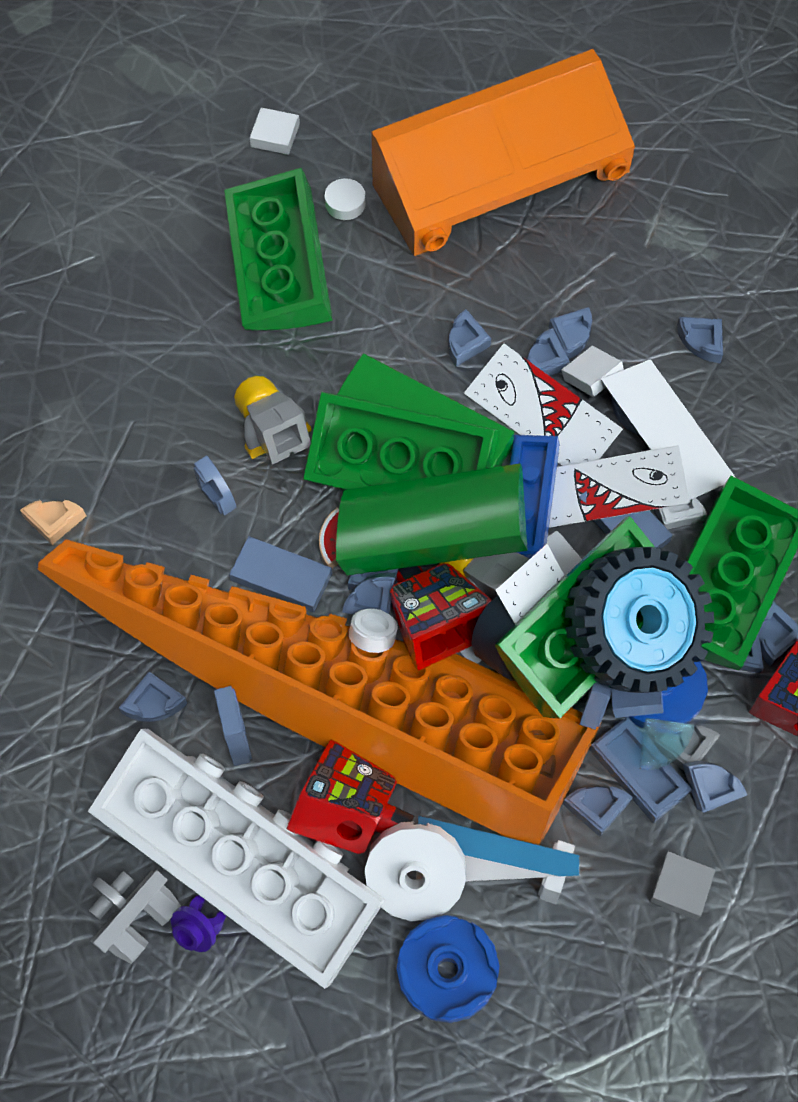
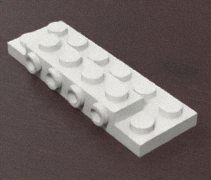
[88,729,385,989]

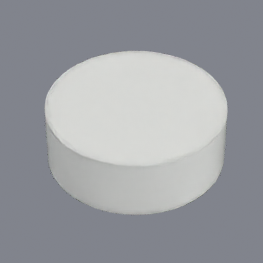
[325,179,365,220]
[349,609,398,653]

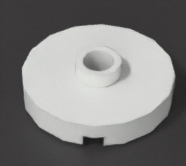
[365,822,466,921]

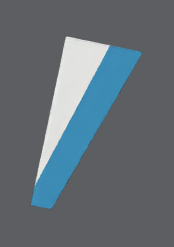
[416,816,580,881]

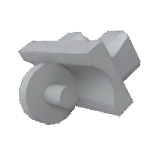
[88,870,181,964]

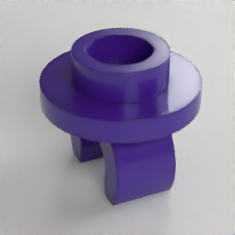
[170,895,226,952]

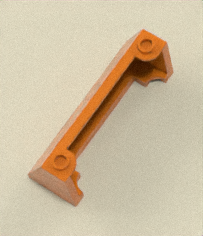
[371,49,635,256]

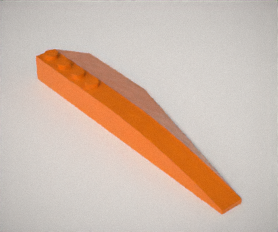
[38,539,601,845]

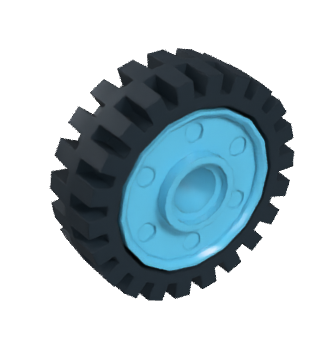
[565,547,714,693]

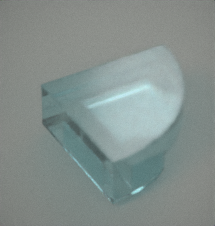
[639,718,694,770]

